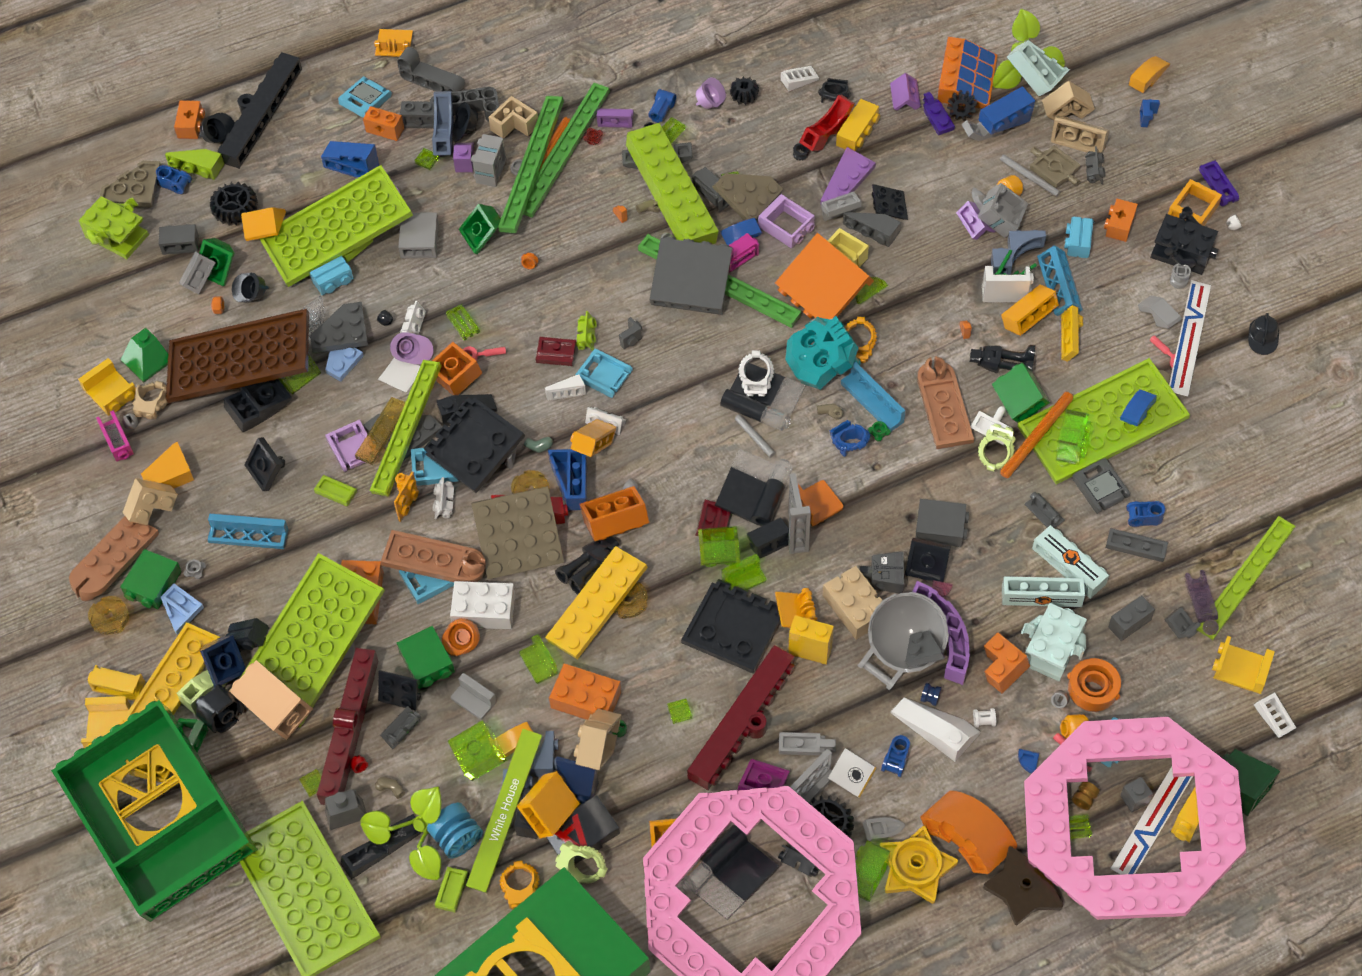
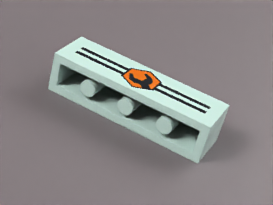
[1032,525,1109,599]
[1002,577,1085,607]

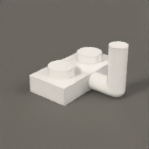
[970,406,1011,445]

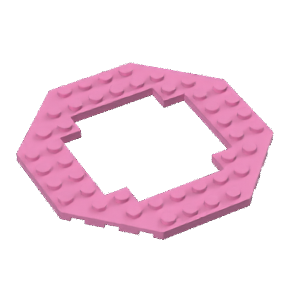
[1024,717,1246,920]
[643,786,862,976]

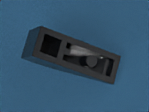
[436,394,497,426]

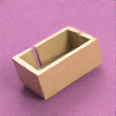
[822,566,883,640]
[574,709,621,770]

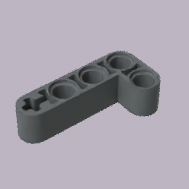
[397,47,466,92]
[430,87,499,122]

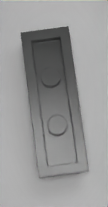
[1105,528,1168,562]

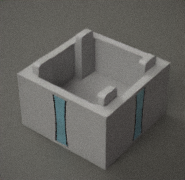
[471,134,506,187]
[978,183,1028,238]

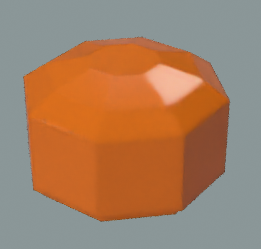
[211,296,225,314]

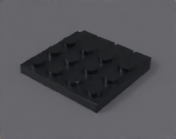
[423,397,525,493]
[681,579,781,674]

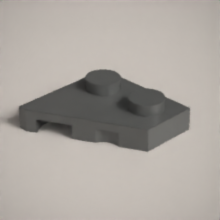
[905,630,945,667]

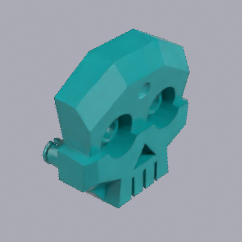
[785,316,861,390]

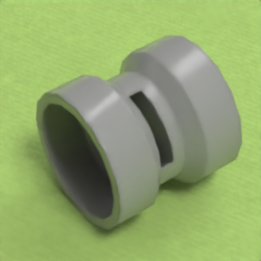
[1170,264,1191,289]

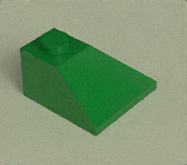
[458,204,501,254]
[199,238,235,286]
[121,327,168,383]

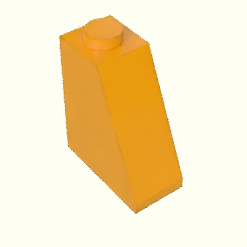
[141,442,194,489]

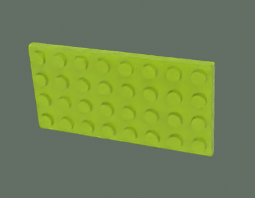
[260,165,413,287]
[1017,358,1190,485]
[240,553,385,728]
[239,801,381,976]

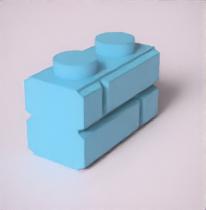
[1064,217,1093,258]
[310,256,354,295]

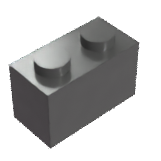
[159,224,199,255]
[1108,595,1155,641]

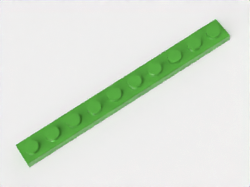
[523,83,610,218]
[498,96,564,233]
[638,234,801,328]

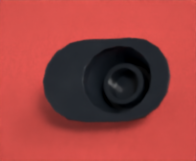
[452,102,478,142]
[198,113,235,143]
[231,272,269,302]
[1248,313,1279,355]

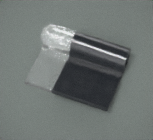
[720,362,806,431]
[714,448,793,526]
[681,825,779,920]

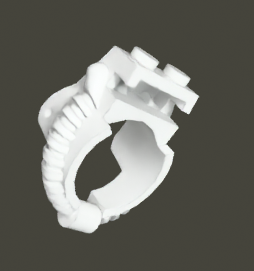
[738,350,774,397]

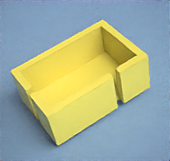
[828,228,869,268]

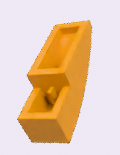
[1129,56,1170,93]

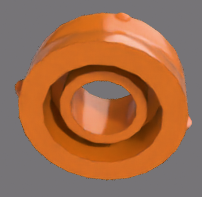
[1067,658,1121,712]

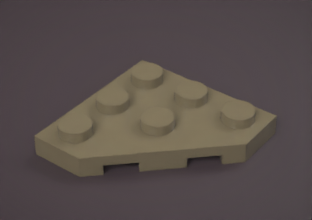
[100,161,161,207]
[712,173,783,221]

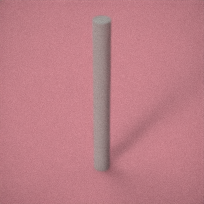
[1000,154,1060,197]

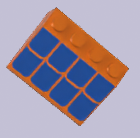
[938,37,997,108]

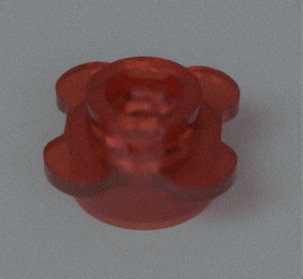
[583,128,603,145]

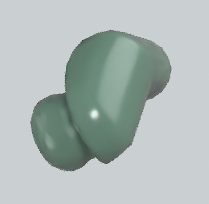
[524,437,553,453]

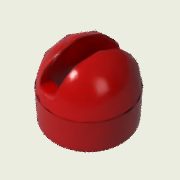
[350,755,368,773]

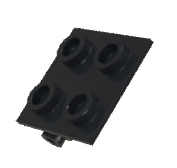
[871,184,908,220]
[378,670,421,711]

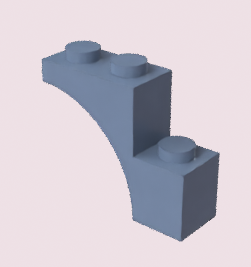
[432,91,454,155]
[991,230,1046,275]
[503,731,559,794]

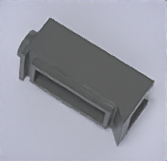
[692,167,729,213]

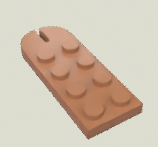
[917,356,974,449]
[69,516,159,601]
[381,530,486,582]

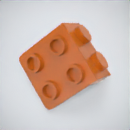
[798,480,843,527]

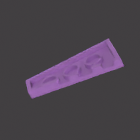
[820,147,876,204]

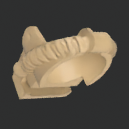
[133,381,168,420]

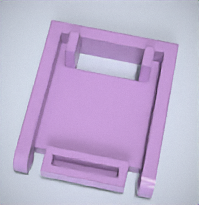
[325,420,379,472]

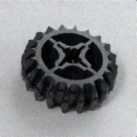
[210,181,258,226]
[808,795,854,838]

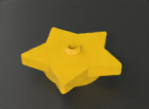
[879,826,958,904]

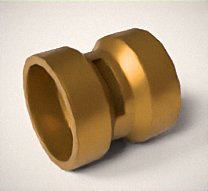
[1071,782,1100,810]

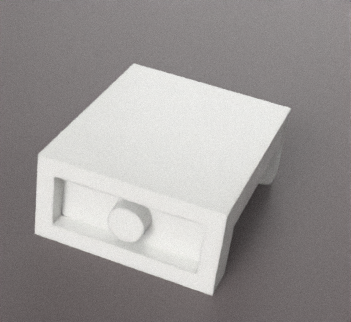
[982,266,1034,302]

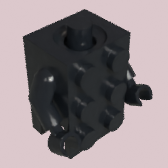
[1150,206,1219,275]

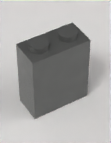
[915,499,969,547]

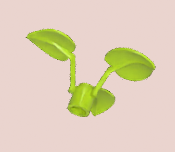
[993,9,1065,89]
[360,786,441,880]

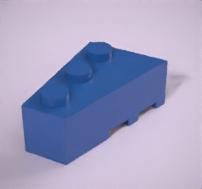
[978,86,1035,134]
[321,141,380,178]
[548,449,587,510]

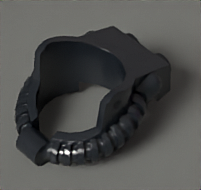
[818,78,851,103]

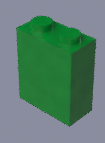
[992,363,1050,423]
[120,549,182,609]
[396,625,455,689]

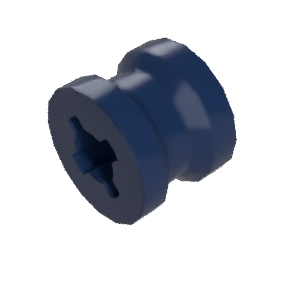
[920,683,942,706]

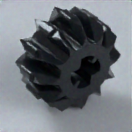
[730,76,759,106]
[947,90,977,121]

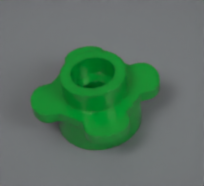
[868,421,890,441]

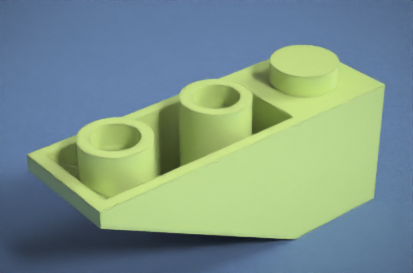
[176,670,230,715]

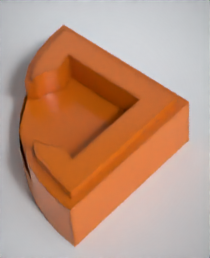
[613,205,628,223]
[959,320,972,339]

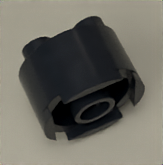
[196,684,244,733]

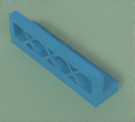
[1037,245,1083,316]
[841,362,906,432]
[208,514,289,549]

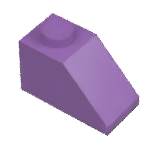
[453,142,474,173]

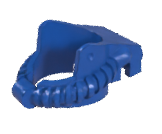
[830,420,871,457]

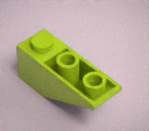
[165,149,224,180]

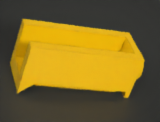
[88,665,145,701]

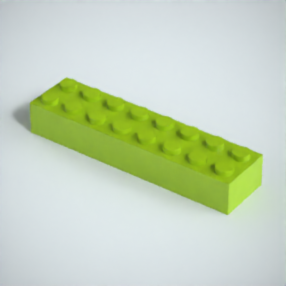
[626,123,719,244]

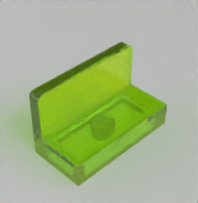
[721,554,766,590]
[519,634,558,684]

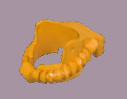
[845,317,877,363]
[499,861,540,909]

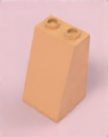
[230,660,313,740]

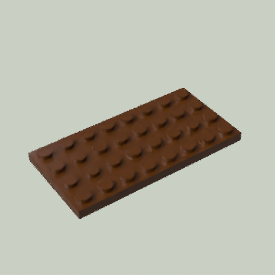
[166,308,309,403]

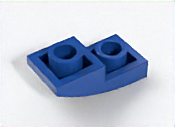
[720,218,763,245]
[1120,389,1157,426]

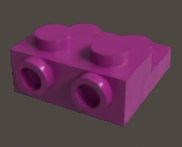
[737,759,790,791]

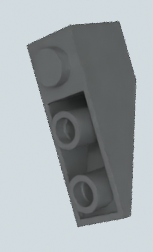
[843,212,901,247]

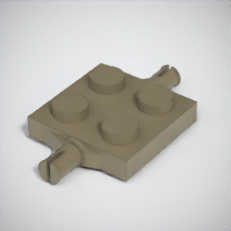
[1030,145,1080,188]

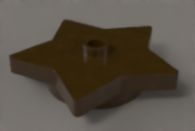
[983,846,1063,926]

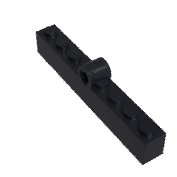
[218,52,302,169]

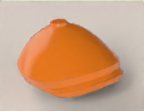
[442,618,480,656]

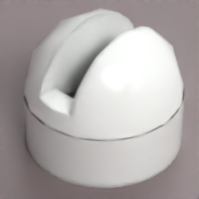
[1226,214,1242,230]

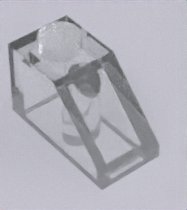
[301,296,326,339]

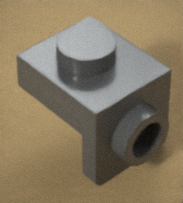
[619,317,642,349]
[1164,607,1201,639]

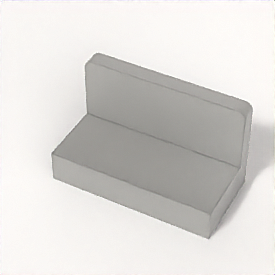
[821,192,862,221]
[179,252,216,294]
[451,673,497,720]

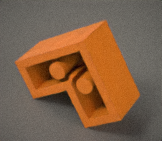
[984,632,1030,694]

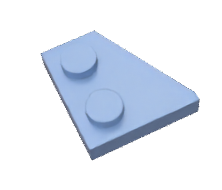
[325,348,364,382]
[161,584,204,635]

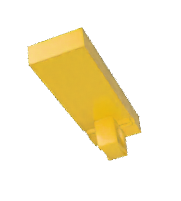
[1061,305,1083,362]

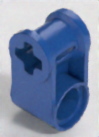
[156,165,192,194]
[1126,501,1165,527]
[881,735,910,778]

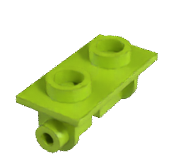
[576,311,597,351]

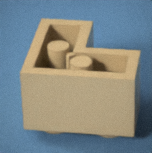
[1042,81,1095,120]
[488,96,538,139]
[123,478,178,525]

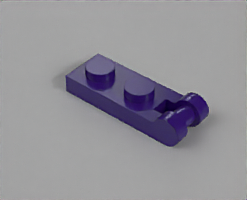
[1199,160,1239,206]

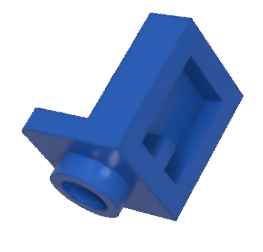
[1139,99,1160,127]

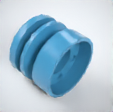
[427,802,483,859]

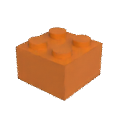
[432,342,482,395]

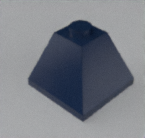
[200,635,246,687]
[556,756,599,805]

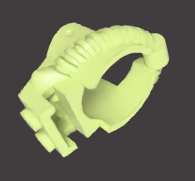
[978,423,1016,472]
[555,841,608,884]

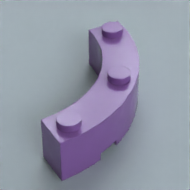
[912,581,970,685]

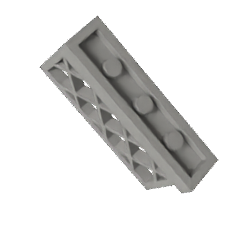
[788,473,811,554]
[790,749,832,803]

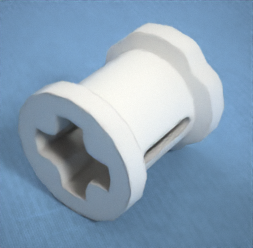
[973,708,996,728]

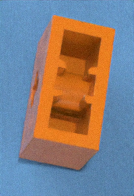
[174,101,205,139]
[363,106,404,141]
[1104,199,1138,242]

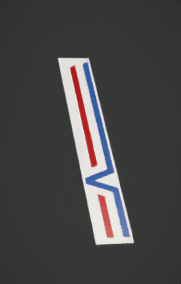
[1169,280,1211,397]
[1110,767,1193,875]

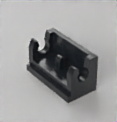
[747,517,789,560]

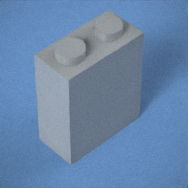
[398,212,439,258]

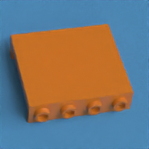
[775,233,874,319]

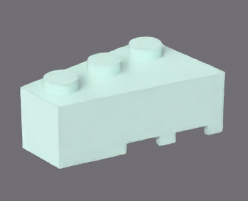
[1007,40,1070,96]

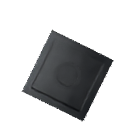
[244,437,285,491]
[905,538,951,584]

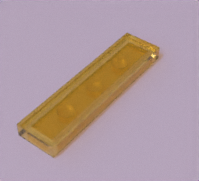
[355,397,406,465]

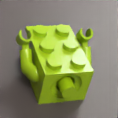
[78,196,149,259]

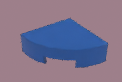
[1018,749,1039,774]

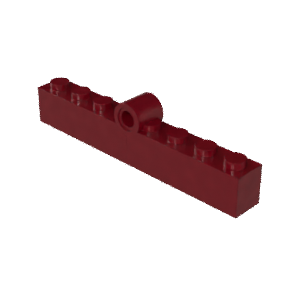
[687,645,796,790]
[317,648,379,805]

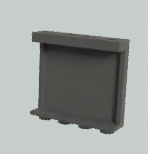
[649,237,733,315]

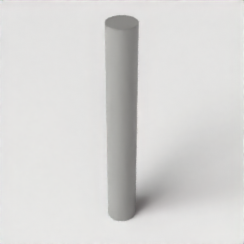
[735,414,775,458]

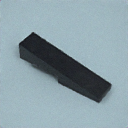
[341,814,423,880]

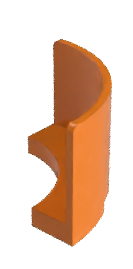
[920,791,1017,874]

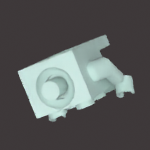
[1021,603,1087,682]

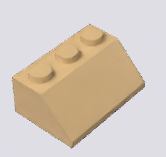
[1051,116,1109,153]

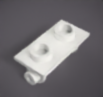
[400,301,426,335]
[585,407,626,435]
[432,477,454,519]

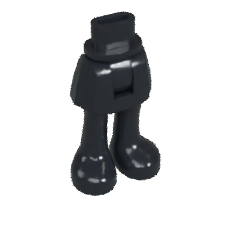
[969,345,1036,373]
[555,536,619,595]

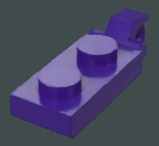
[923,92,955,135]

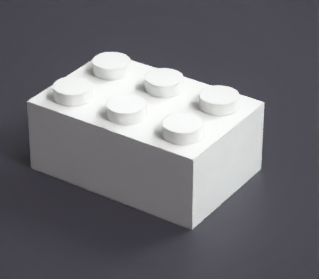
[450,581,515,630]

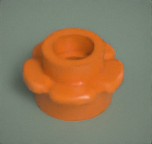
[521,252,539,269]

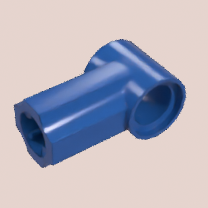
[648,89,677,123]

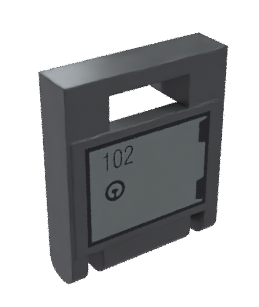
[1072,458,1130,514]

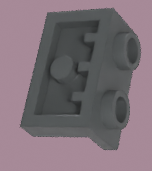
[400,101,434,129]

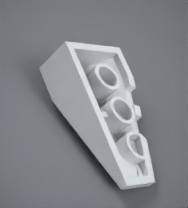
[891,698,980,762]

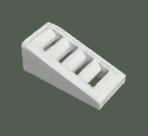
[781,66,819,92]
[545,375,586,401]
[1254,693,1296,738]

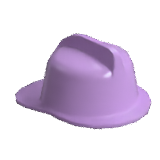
[696,77,726,109]
[390,332,433,364]

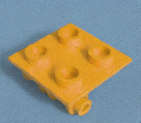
[374,29,413,57]
[394,472,419,522]
[775,588,818,628]

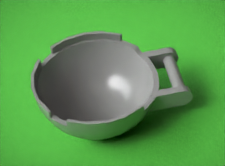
[858,592,949,690]

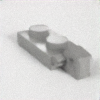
[779,732,836,755]

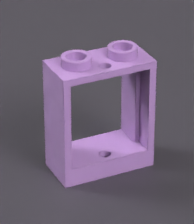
[758,194,815,249]

